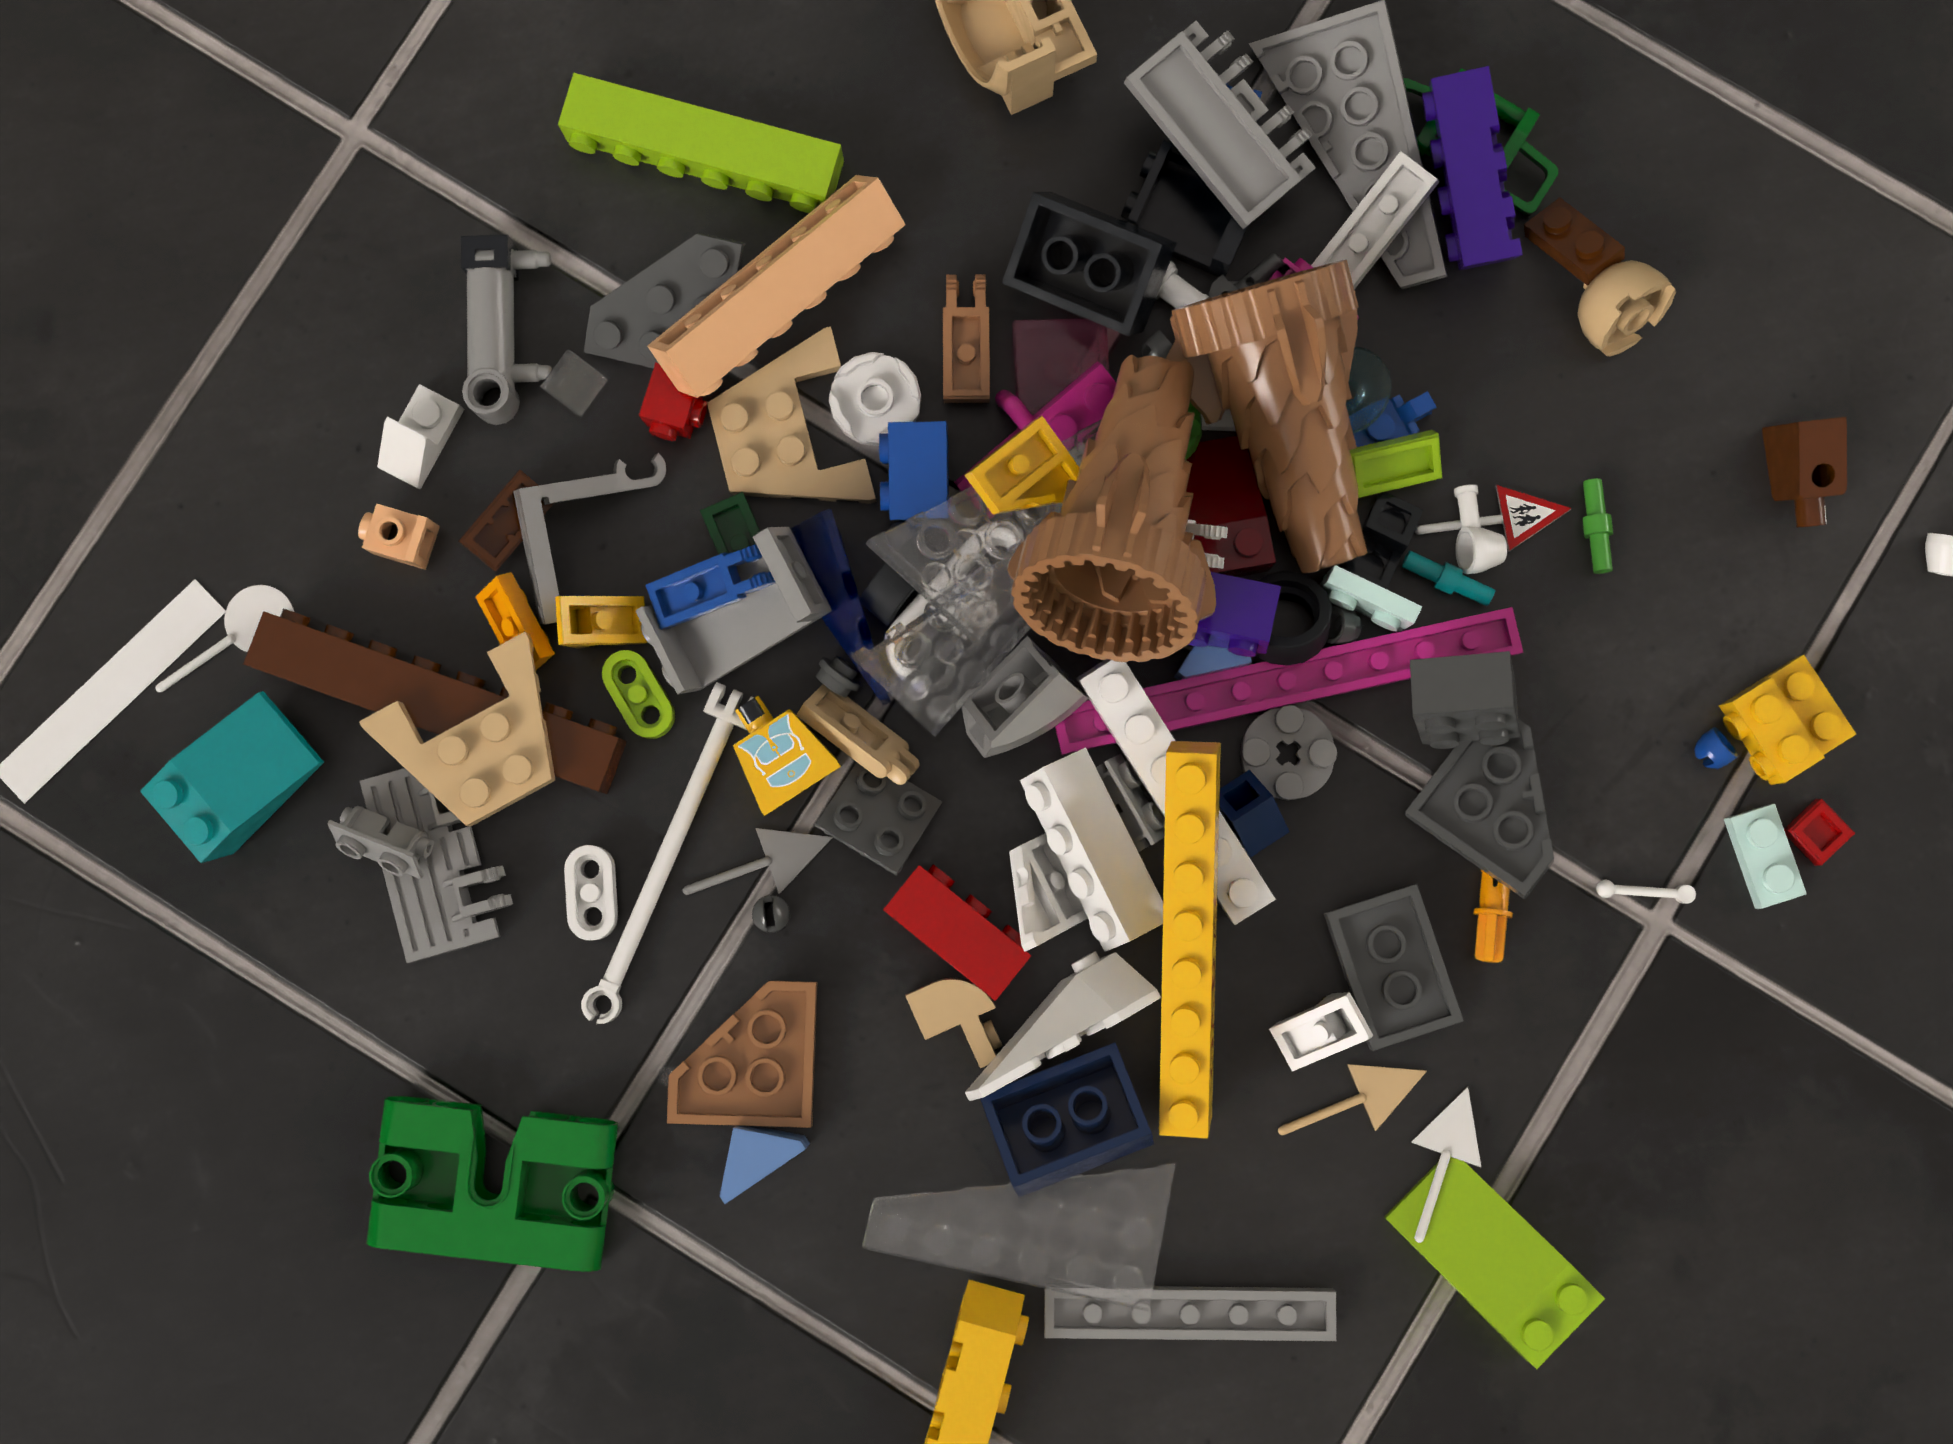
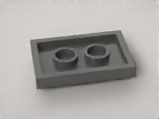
[1324,884,1464,1051]

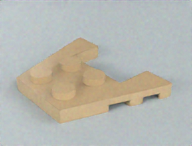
[707,326,877,504]
[359,632,555,827]

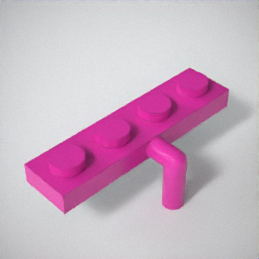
[954,361,1116,521]

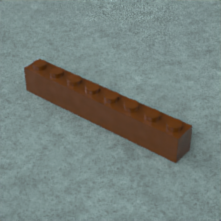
[243,608,627,794]

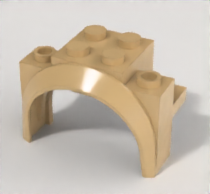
[935,0,1097,115]

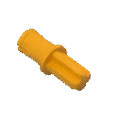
[1473,869,1513,963]

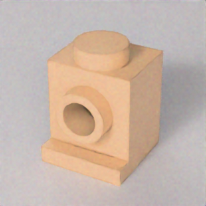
[358,503,440,570]

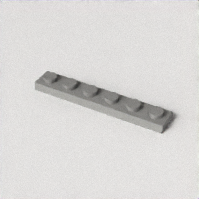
[1044,1285,1336,1341]

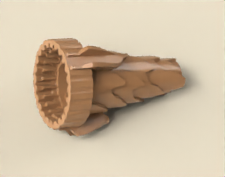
[1166,259,1368,573]
[1007,355,1216,662]

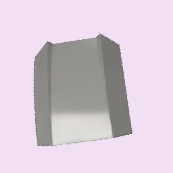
[962,636,1089,758]

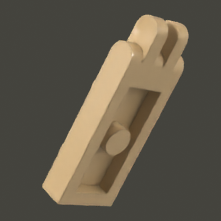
[796,684,920,785]

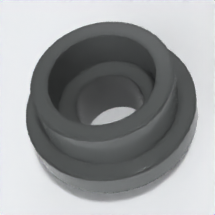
[816,655,861,698]

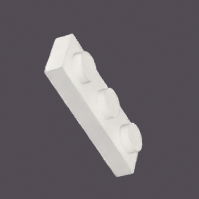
[1311,151,1439,289]

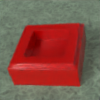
[1784,798,1855,866]

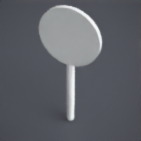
[155,585,294,693]

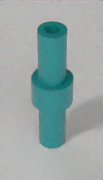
[1401,550,1495,606]

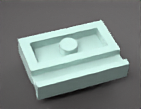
[1320,565,1422,632]

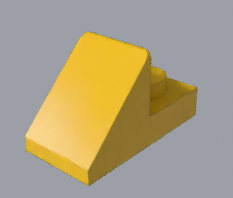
[555,596,647,649]

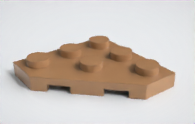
[667,980,818,1128]

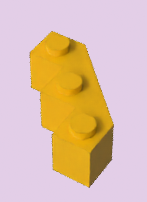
[924,1279,1029,1444]

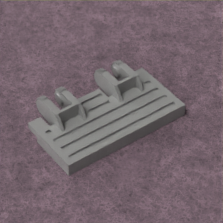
[1124,20,1316,229]
[360,768,513,963]

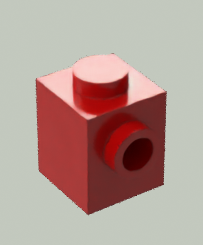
[639,362,707,441]

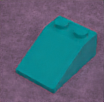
[140,691,324,863]

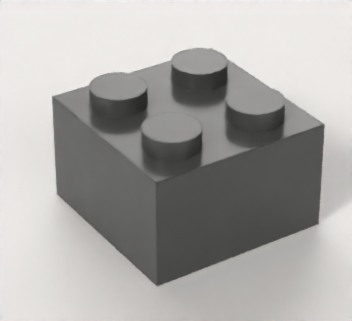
[1410,651,1520,749]

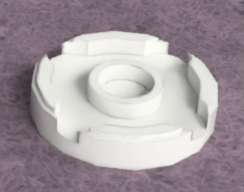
[829,352,922,446]

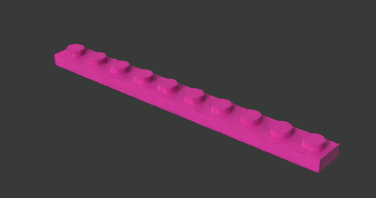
[1055,607,1524,756]

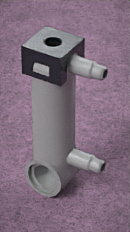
[461,235,553,425]

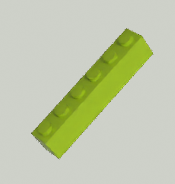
[558,73,844,213]

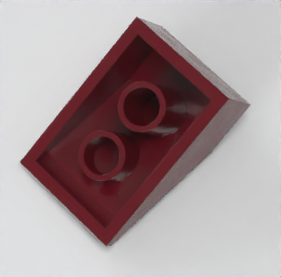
[1186,436,1276,577]

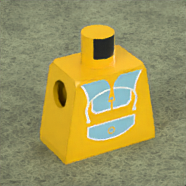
[733,695,842,816]

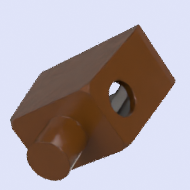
[1762,416,1847,528]

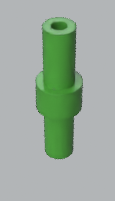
[1582,478,1613,574]

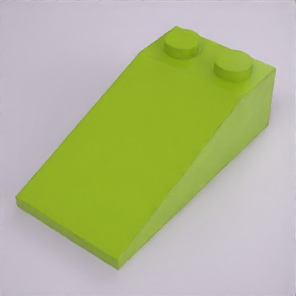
[1384,1157,1605,1369]

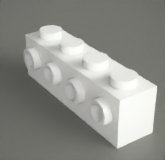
[1020,748,1163,952]

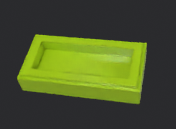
[1350,430,1442,498]

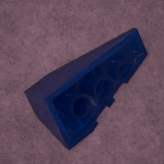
[790,509,891,705]

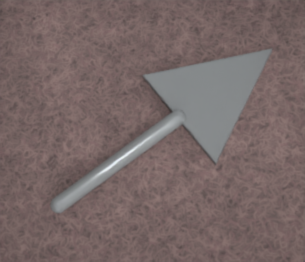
[683,828,833,895]

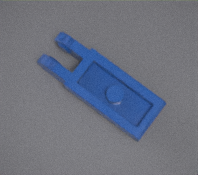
[646,545,776,630]

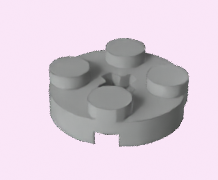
[1240,705,1337,801]

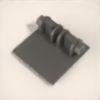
[815,763,942,875]

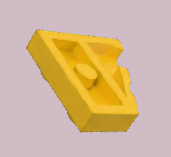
[964,416,1080,515]

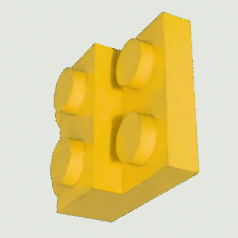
[1719,655,1856,785]

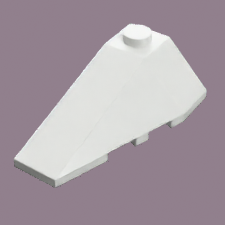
[965,951,1161,1101]

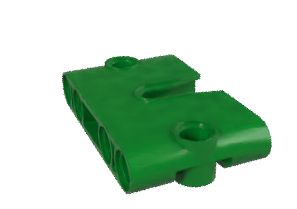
[366,1096,618,1272]

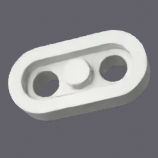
[564,845,618,941]

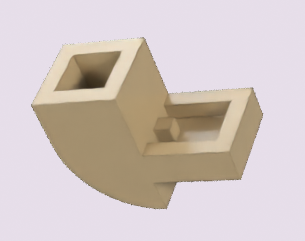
[906,978,1003,1069]

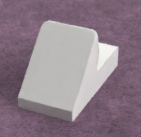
[377,384,465,489]
[1269,992,1373,1071]

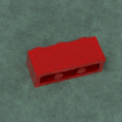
[883,864,1031,1001]

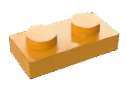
[475,572,555,670]

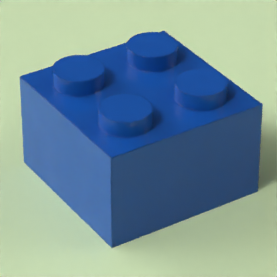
[879,421,949,521]

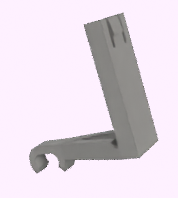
[513,453,666,624]

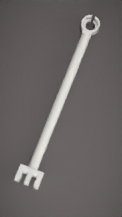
[581,682,754,1024]

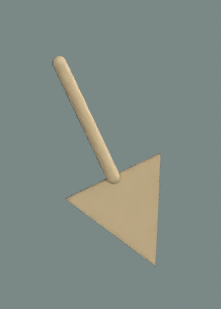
[1278,1064,1427,1135]

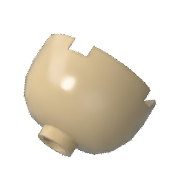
[1577,260,1676,357]

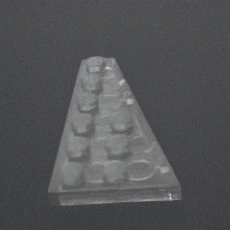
[866,419,1102,644]

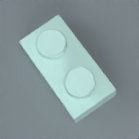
[1724,804,1807,909]

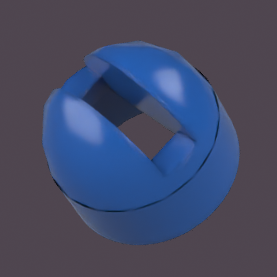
[1694,727,1738,769]

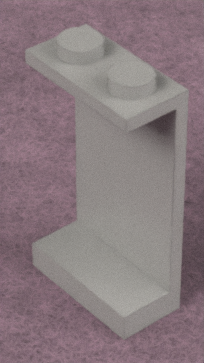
[635,527,832,695]

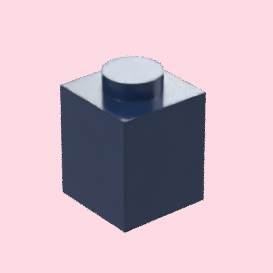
[1219,769,1290,858]

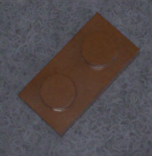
[1524,197,1625,286]

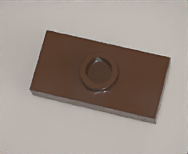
[458,470,554,572]

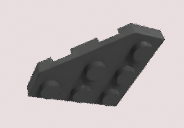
[584,233,746,378]
[1405,719,1554,899]

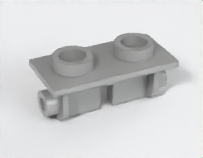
[1096,754,1165,852]
[327,806,434,879]

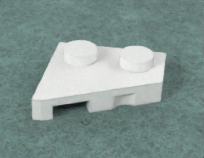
[1009,833,1088,952]

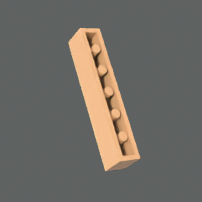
[647,175,906,398]

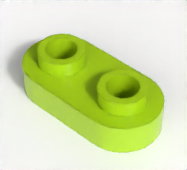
[602,650,675,739]

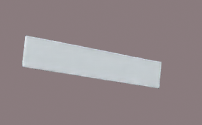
[0,579,226,804]

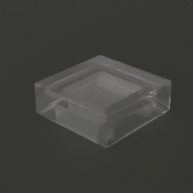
[540,349,608,416]

